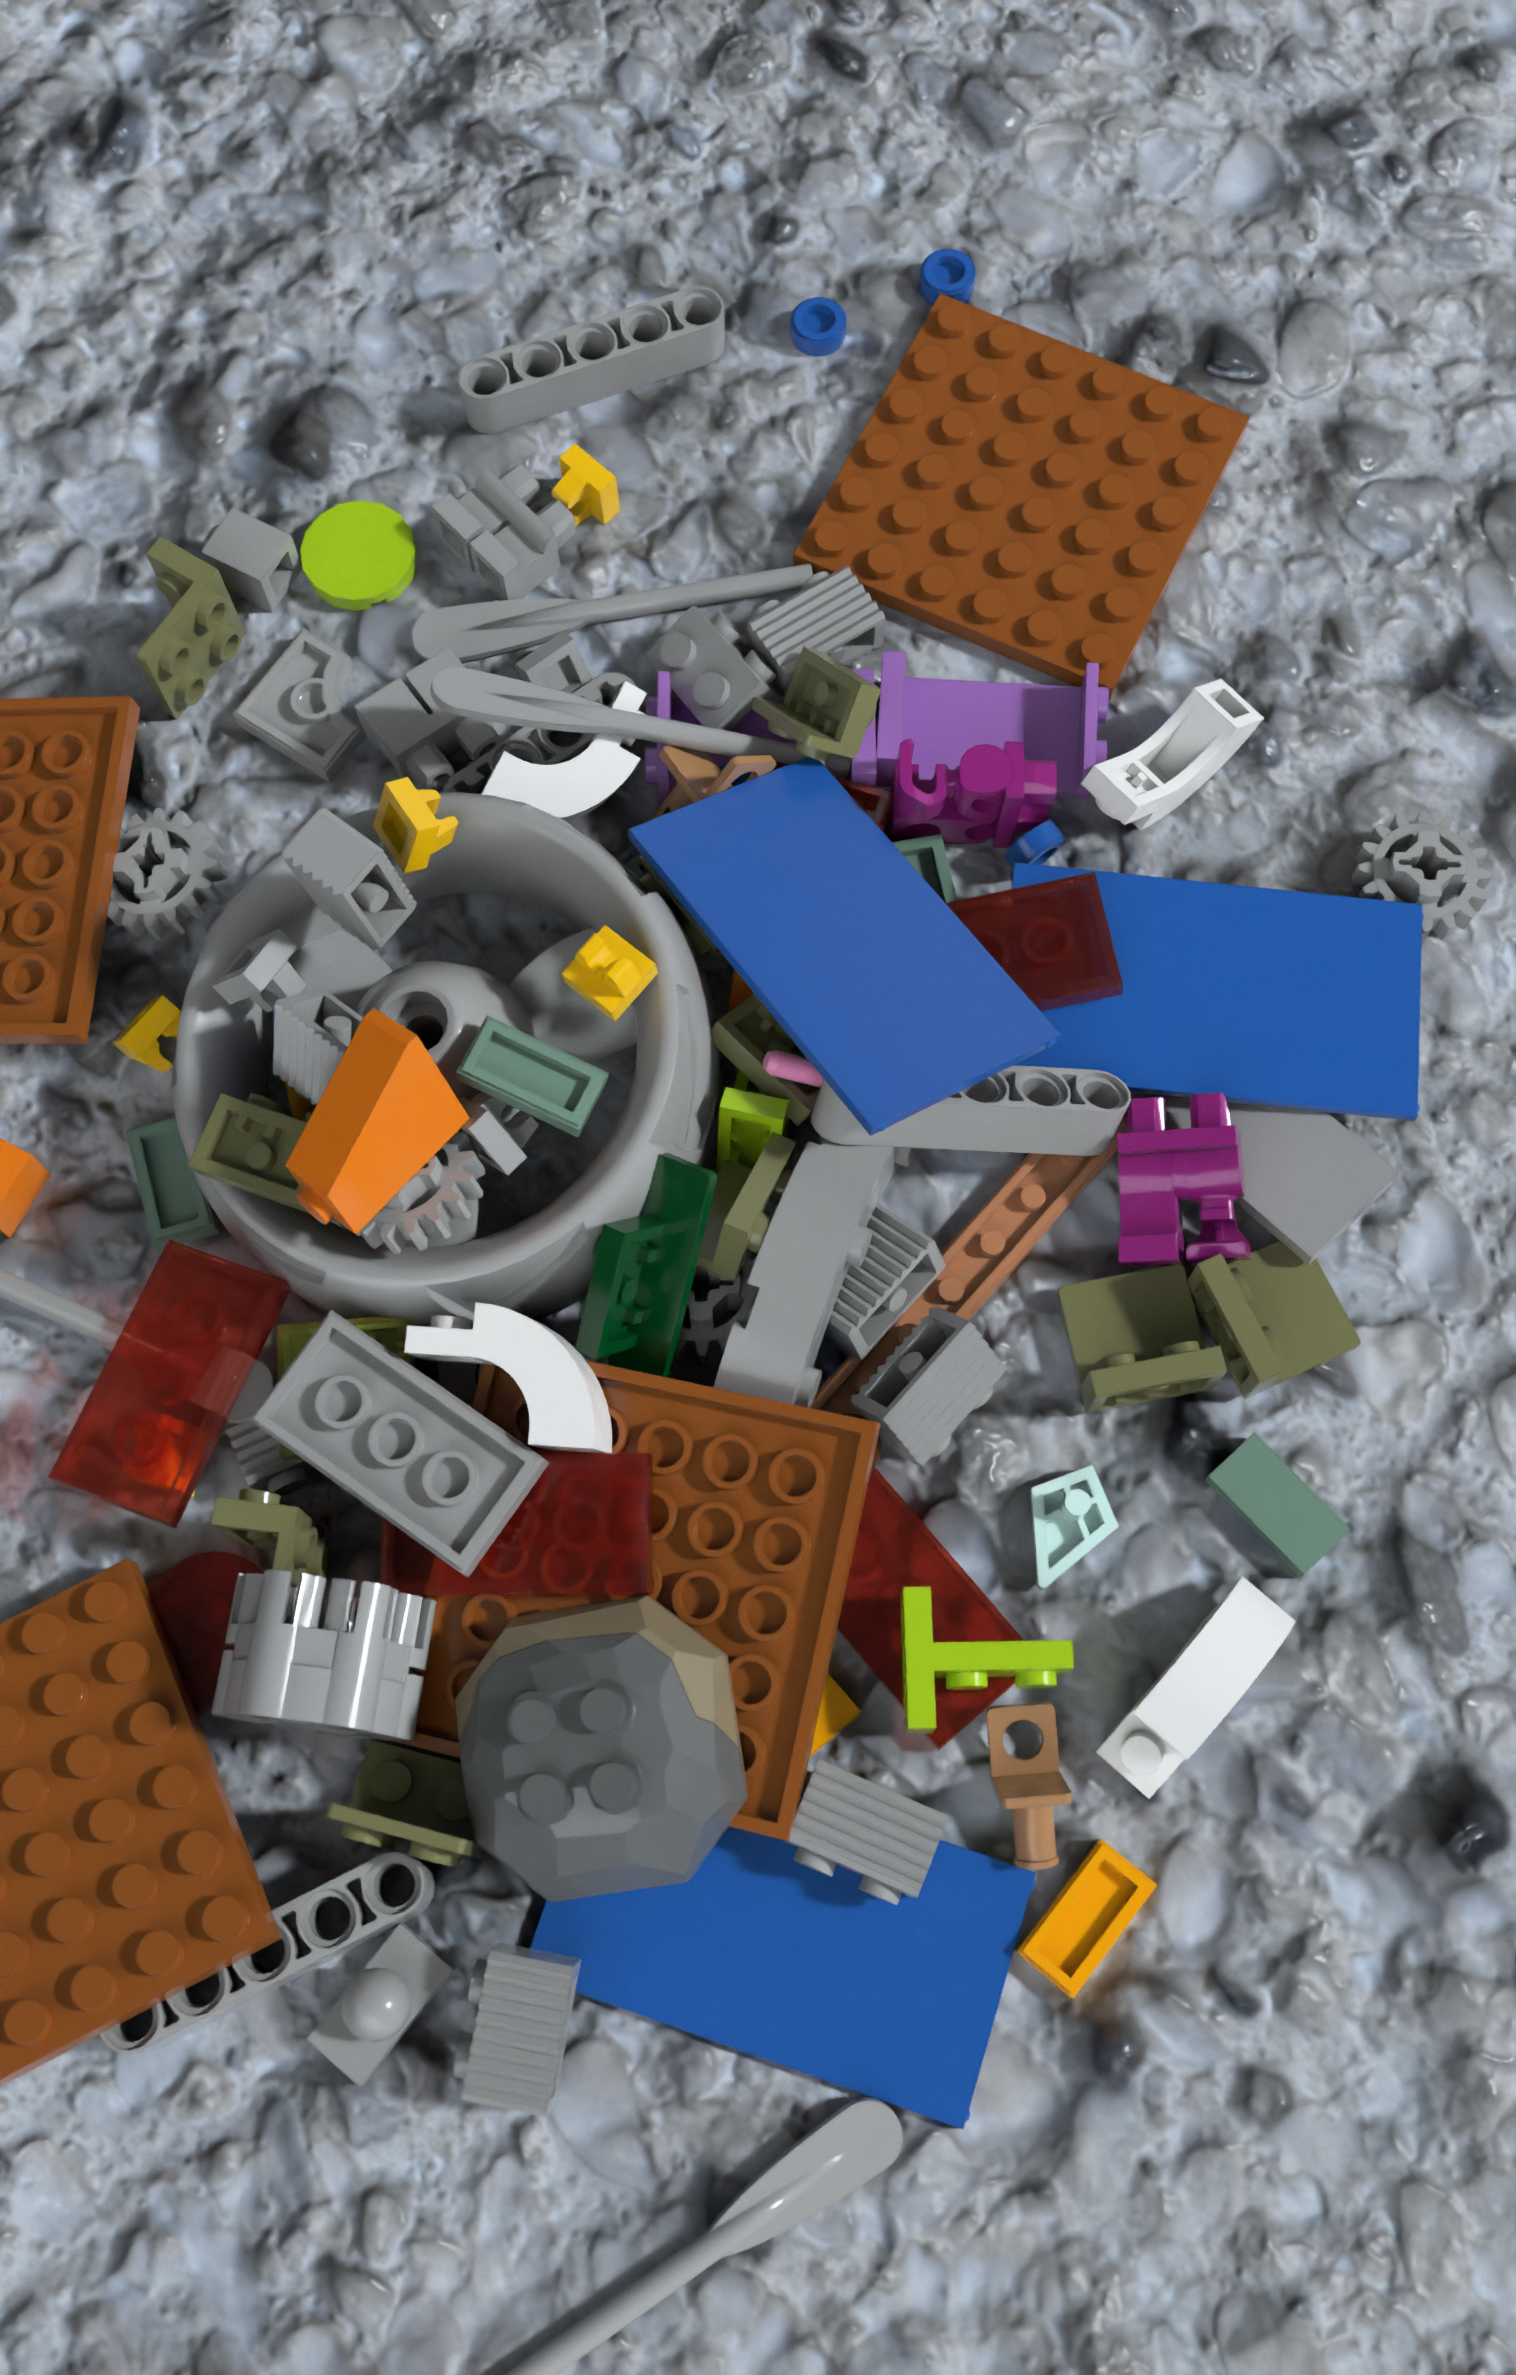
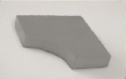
[231,628,365,783]

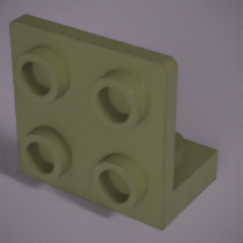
[136,536,246,719]
[188,1093,312,1213]
[1187,1240,1361,1399]
[1057,1264,1227,1414]
[325,1739,483,1868]

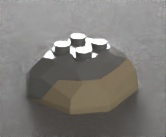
[455,1596,749,1902]

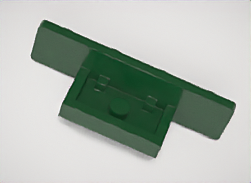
[575,1153,717,1378]

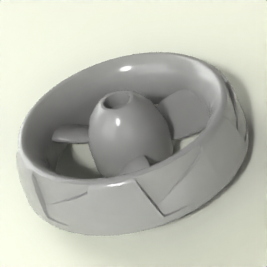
[171,792,723,1329]

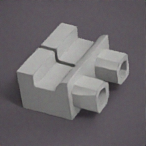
[431,464,576,600]
[354,646,500,792]

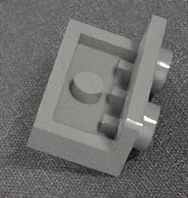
[644,604,784,731]

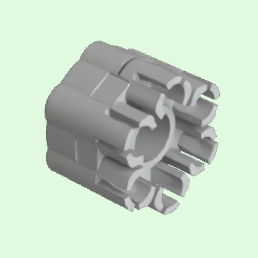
[211,1570,437,1742]

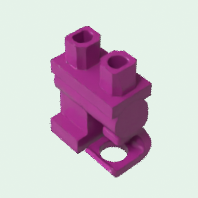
[890,738,1057,848]
[1117,1092,1251,1267]

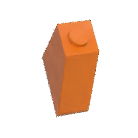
[285,1008,470,1234]

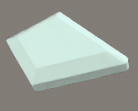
[1030,1465,1119,1590]

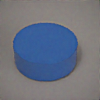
[919,249,976,305]
[791,297,846,357]
[1004,820,1066,869]

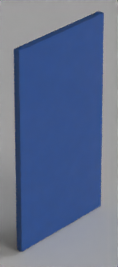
[628,757,1061,1136]
[1005,862,1424,1121]
[530,1793,1036,2129]

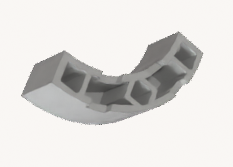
[714,1135,916,1408]

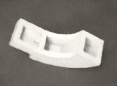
[1081,679,1264,830]
[481,681,647,823]
[404,1302,612,1454]
[1096,1576,1296,1799]

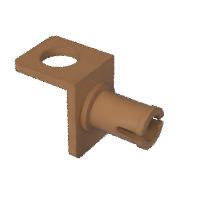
[652,746,776,820]
[986,1702,1072,1870]

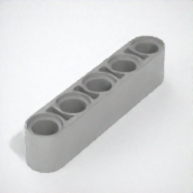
[458,286,726,434]
[811,1065,1131,1156]
[100,1852,436,2054]

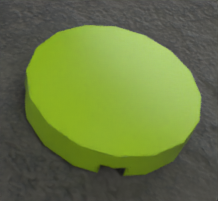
[300,500,418,611]

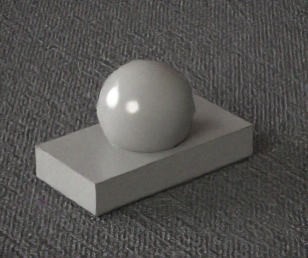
[306,1923,456,2087]

